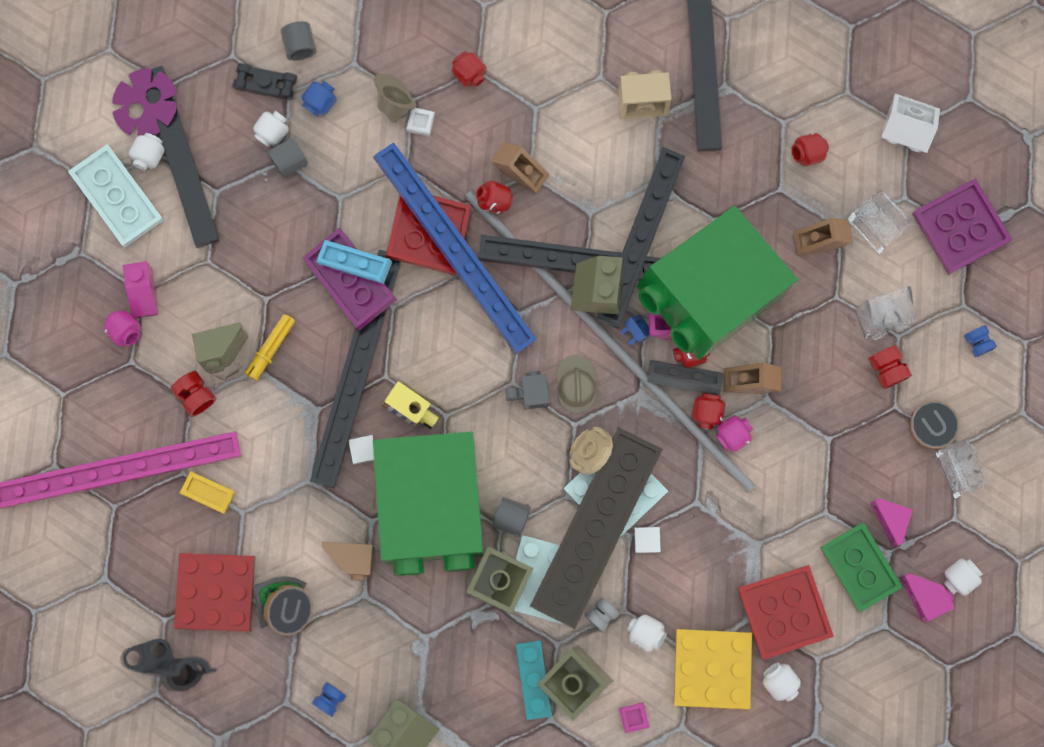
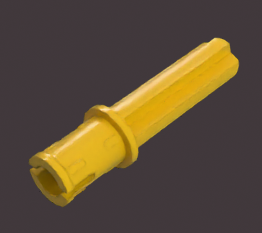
[244,314,295,381]

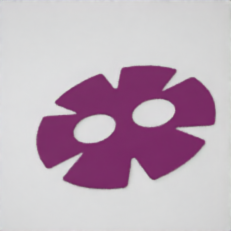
[112,68,177,136]

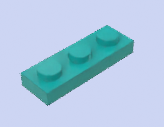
[516,641,552,720]

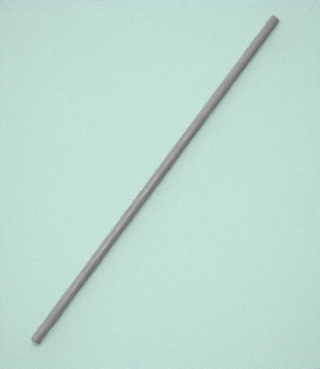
[464,191,756,492]

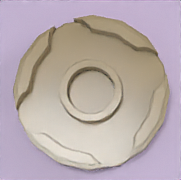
[570,427,613,475]

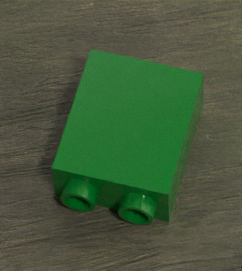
[637,205,798,361]
[373,431,484,576]

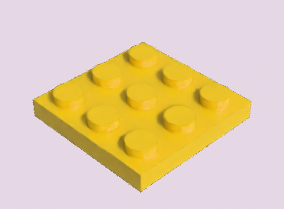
[674,629,752,709]

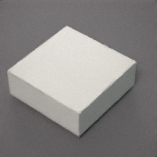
[406,108,435,137]
[348,435,374,465]
[634,527,661,553]

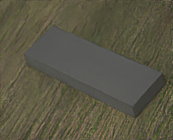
[647,360,723,395]

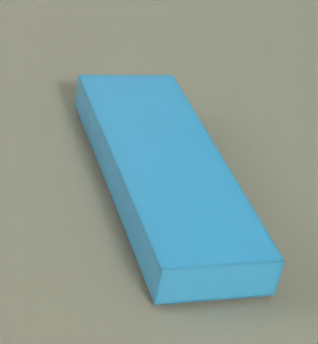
[316,240,392,284]

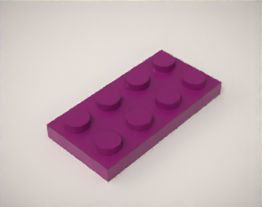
[303,227,397,331]

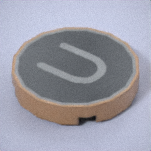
[910,401,960,450]
[264,585,313,636]

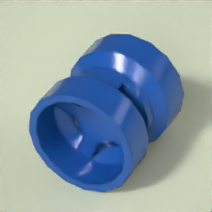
[964,325,997,358]
[312,682,346,717]

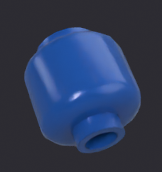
[301,81,337,117]

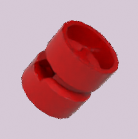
[868,345,912,389]
[170,371,217,417]

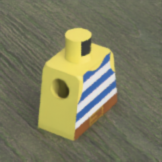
[381,381,439,430]

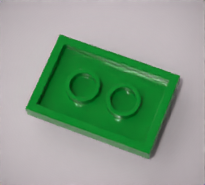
[820,522,903,613]

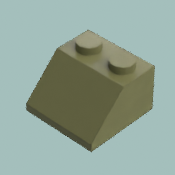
[571,256,625,314]
[192,322,248,374]
[466,546,533,614]
[537,645,613,721]
[367,699,439,747]

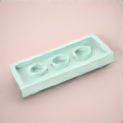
[68,144,164,248]

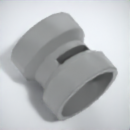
[585,597,620,633]

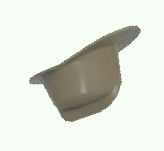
[374,74,417,123]
[557,355,596,413]

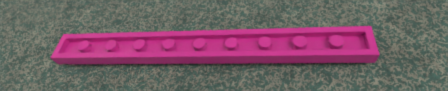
[0,431,242,509]

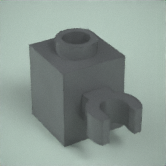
[505,371,549,410]

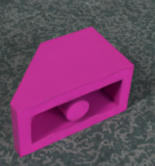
[123,261,158,318]
[900,573,955,623]

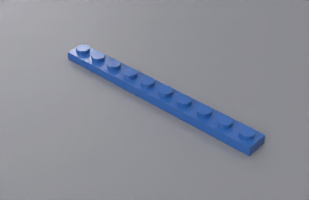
[373,142,537,354]

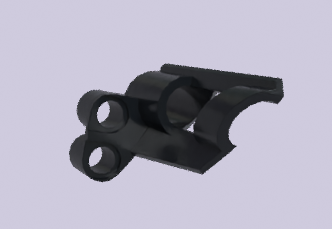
[120,638,217,692]

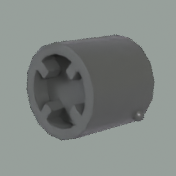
[280,21,317,61]
[267,137,308,178]
[492,497,531,537]

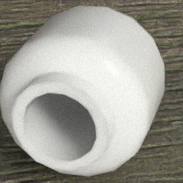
[253,111,289,147]
[129,133,165,171]
[944,559,983,596]
[627,615,666,652]
[763,663,801,701]

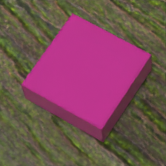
[619,702,650,733]

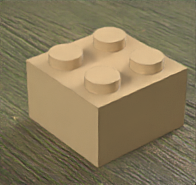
[618,70,671,119]

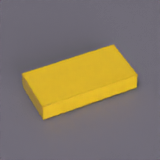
[180,471,236,515]

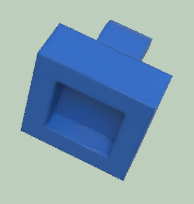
[621,315,651,345]

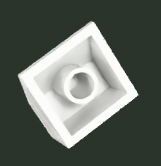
[882,94,940,153]

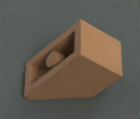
[491,142,549,193]
[793,218,853,255]
[724,363,781,394]
[322,542,374,581]

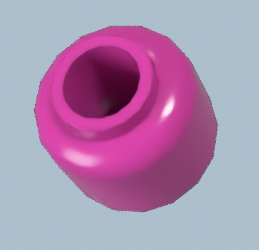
[104,310,141,346]
[715,415,753,452]

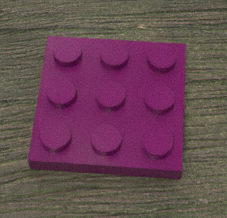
[912,178,1013,275]

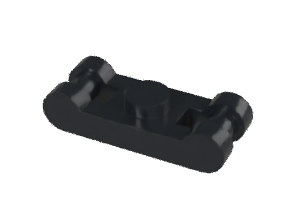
[232,63,297,100]

